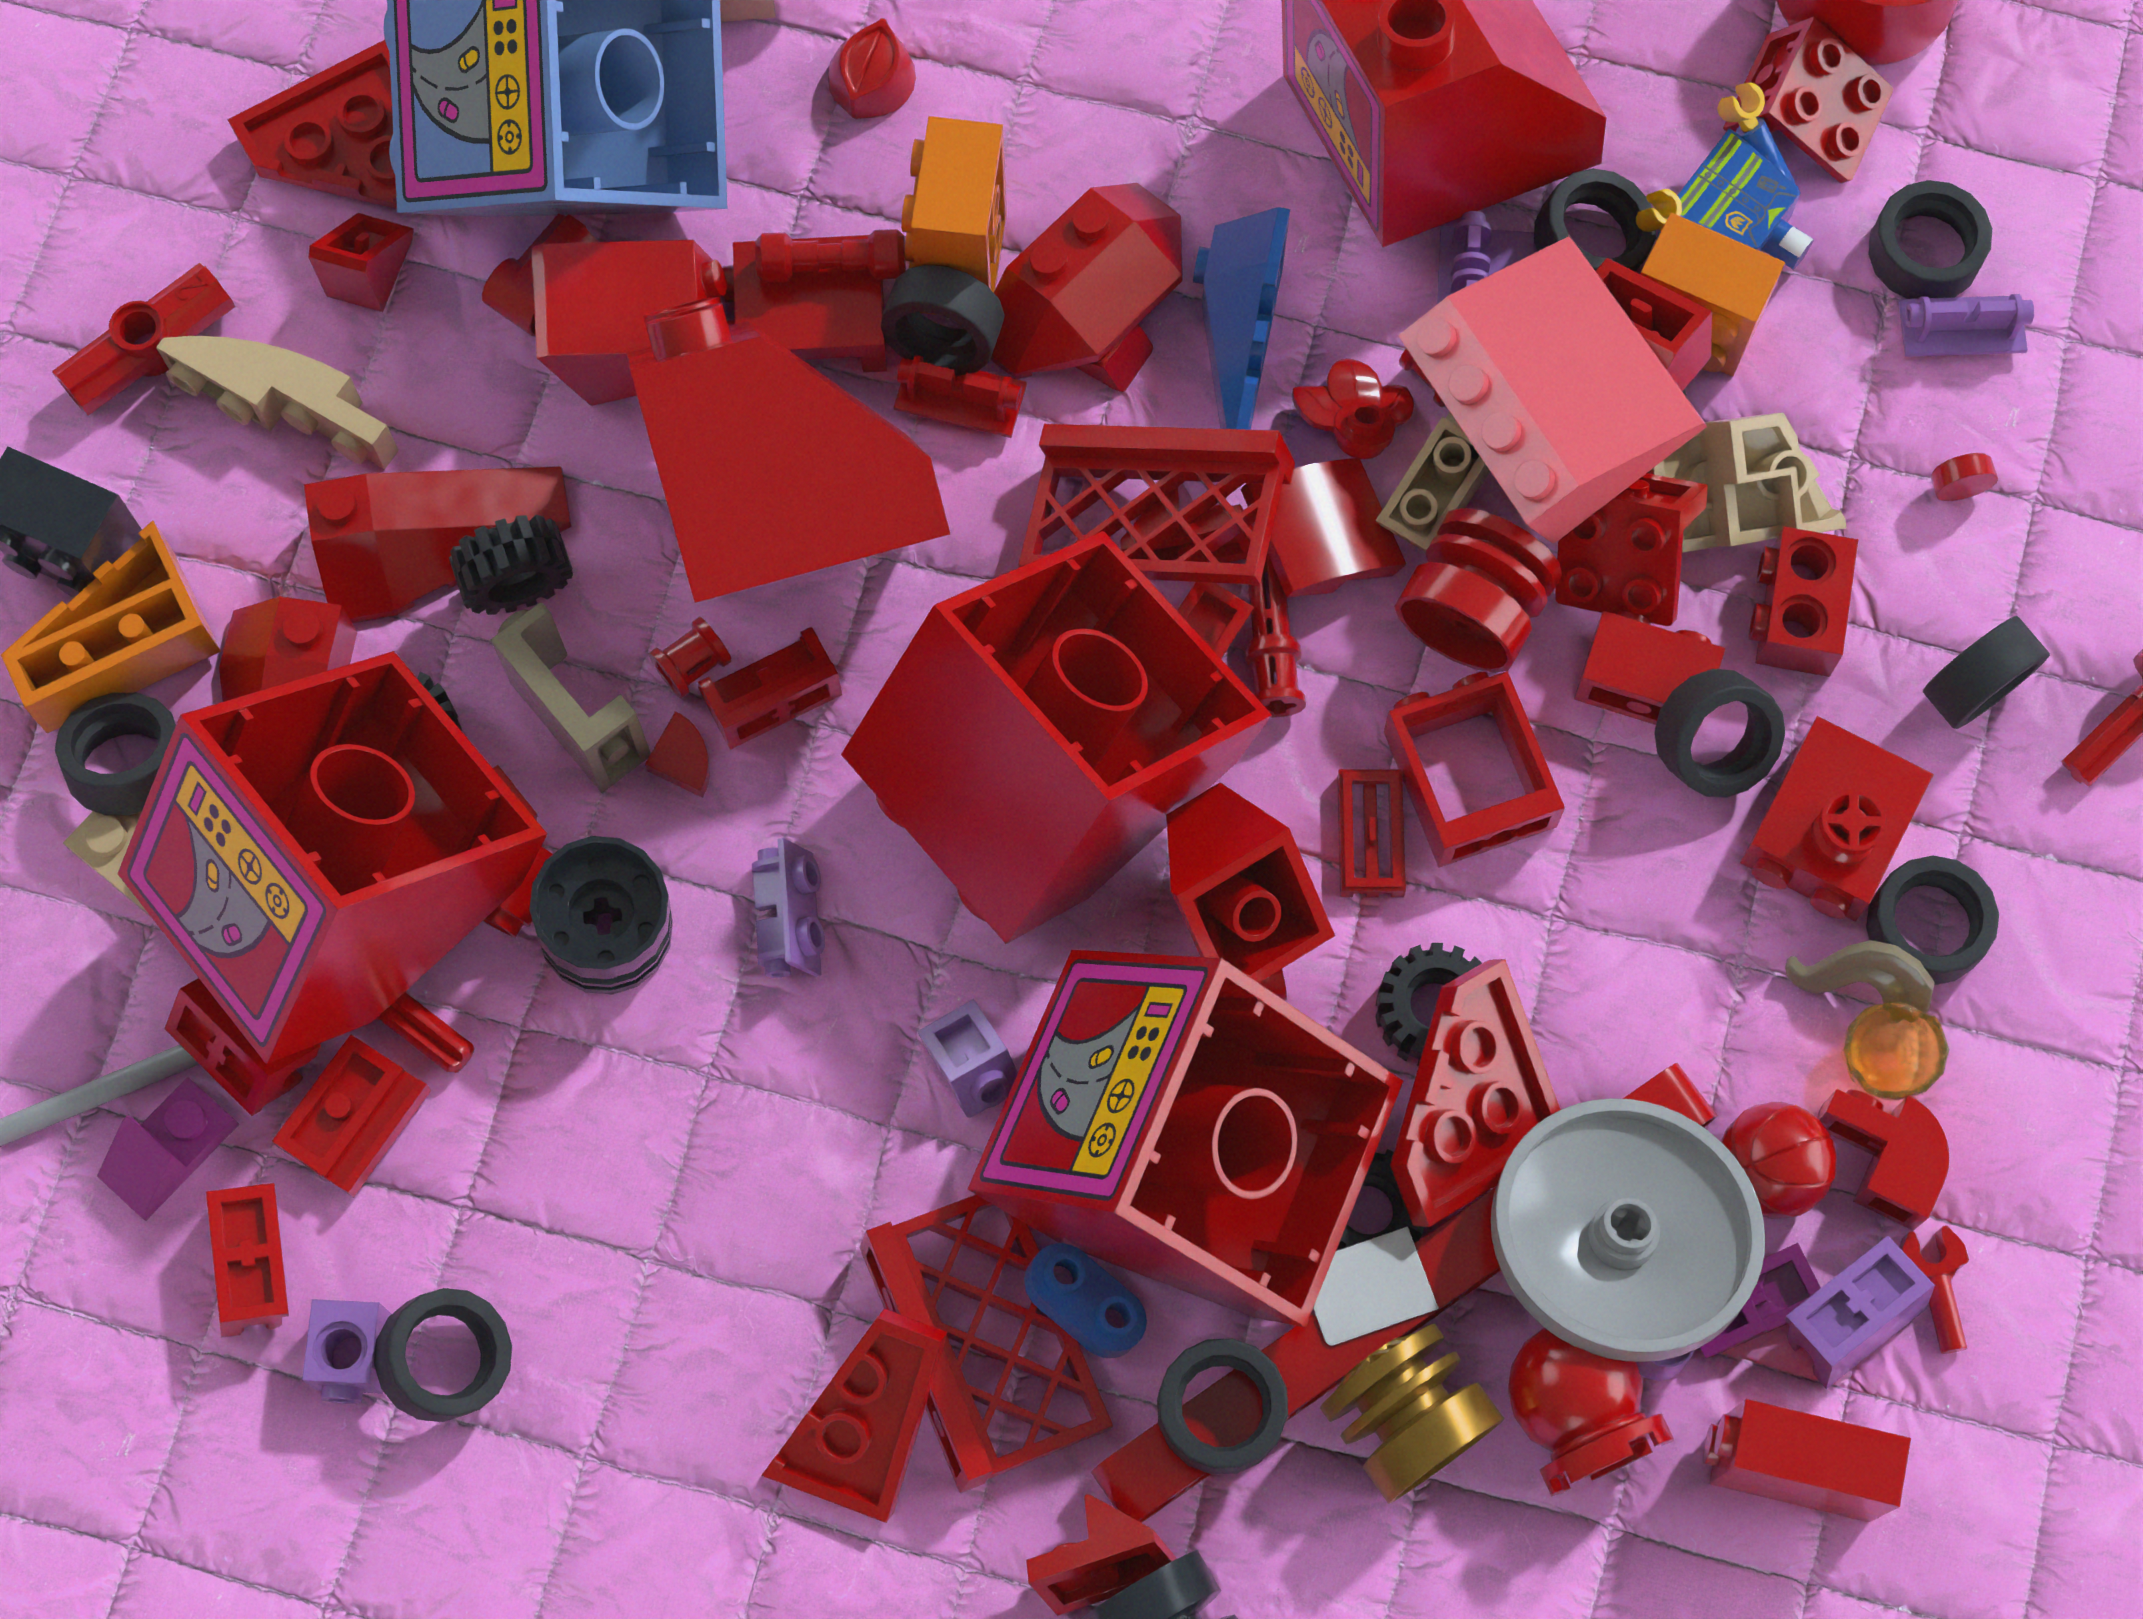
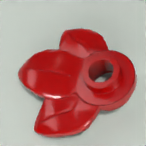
[1292,358,1414,459]

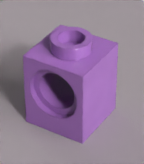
[302,1299,391,1404]

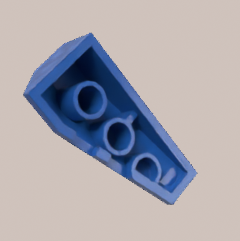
[1193,207,1290,430]

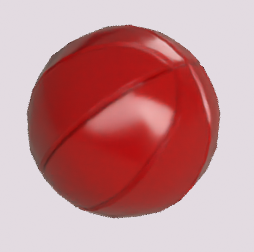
[1721,1102,1836,1219]

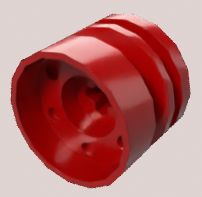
[1394,508,1562,673]

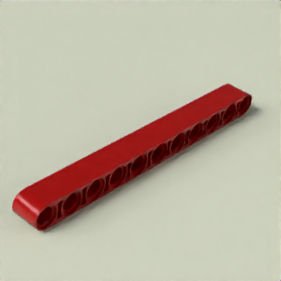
[1091,1063,1718,1523]

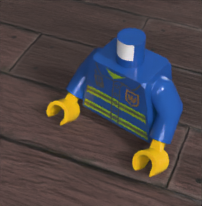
[1636,82,1814,270]

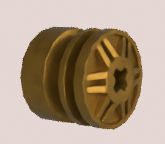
[1320,1324,1504,1504]

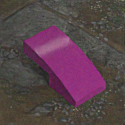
[1700,1243,1821,1359]

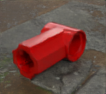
[482,213,599,336]

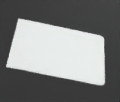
[1313,1227,1439,1346]

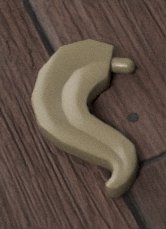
[1785,940,1935,1024]

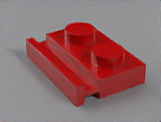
[272,1034,432,1198]

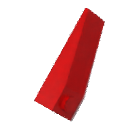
[304,466,572,623]
[219,596,357,702]

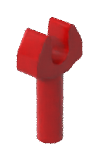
[1899,1225,1969,1354]

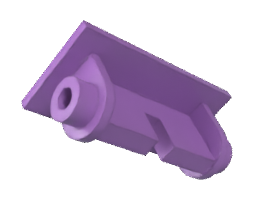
[1898,294,2034,357]
[752,838,825,978]

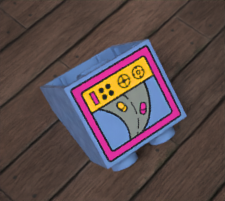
[384,0,728,217]

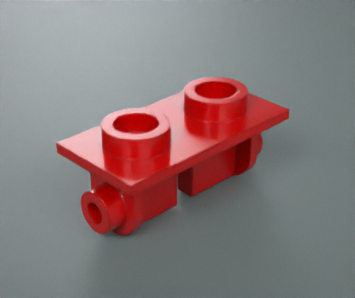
[893,355,1027,438]

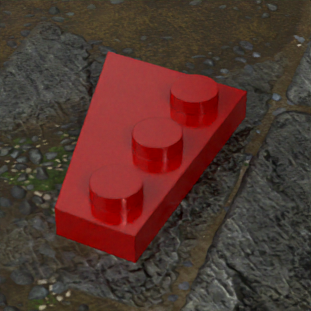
[761,1309,948,1523]

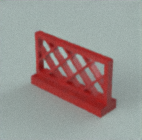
[1018,424,1295,585]
[859,1195,1113,1493]

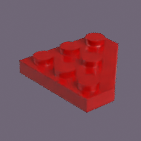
[227,40,397,209]
[1390,959,1561,1227]

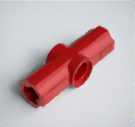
[52,263,235,416]

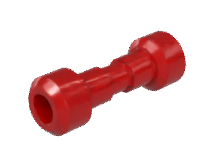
[755,229,906,283]

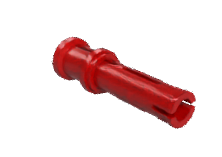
[1245,553,1306,718]

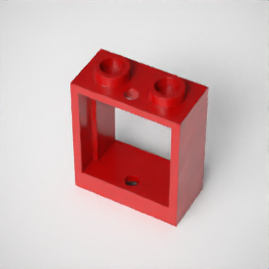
[1384,671,1565,868]

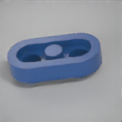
[1024,1243,1147,1358]

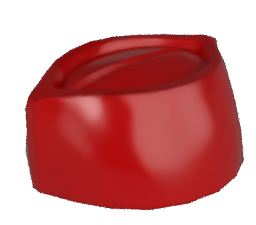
[828,18,916,119]

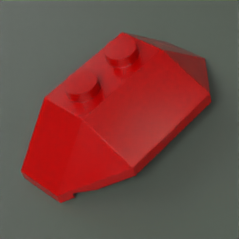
[990,183,1183,379]

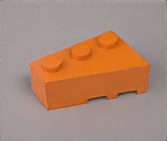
[1,520,221,734]

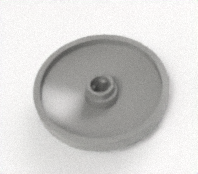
[1491,1098,1765,1362]

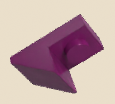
[97,1077,239,1221]

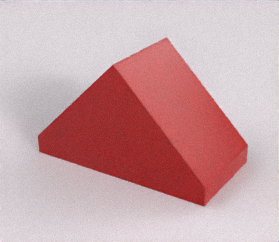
[308,213,414,312]

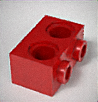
[1748,526,1859,677]

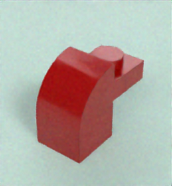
[1817,1089,1949,1231]

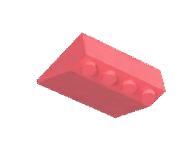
[1398,236,1707,544]

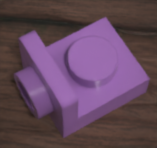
[917,999,1018,1118]

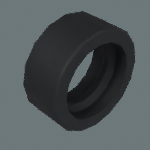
[1534,168,1656,272]
[1868,180,1993,299]
[880,265,1005,376]
[1923,616,2050,729]
[1654,669,1785,798]
[55,692,176,815]
[1866,855,1999,985]
[374,1288,512,1422]
[1157,1338,1288,1474]

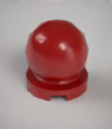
[1508,1327,1674,1497]

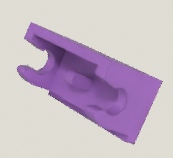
[1785,1236,1935,1389]

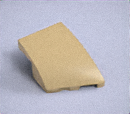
[1647,412,1846,553]

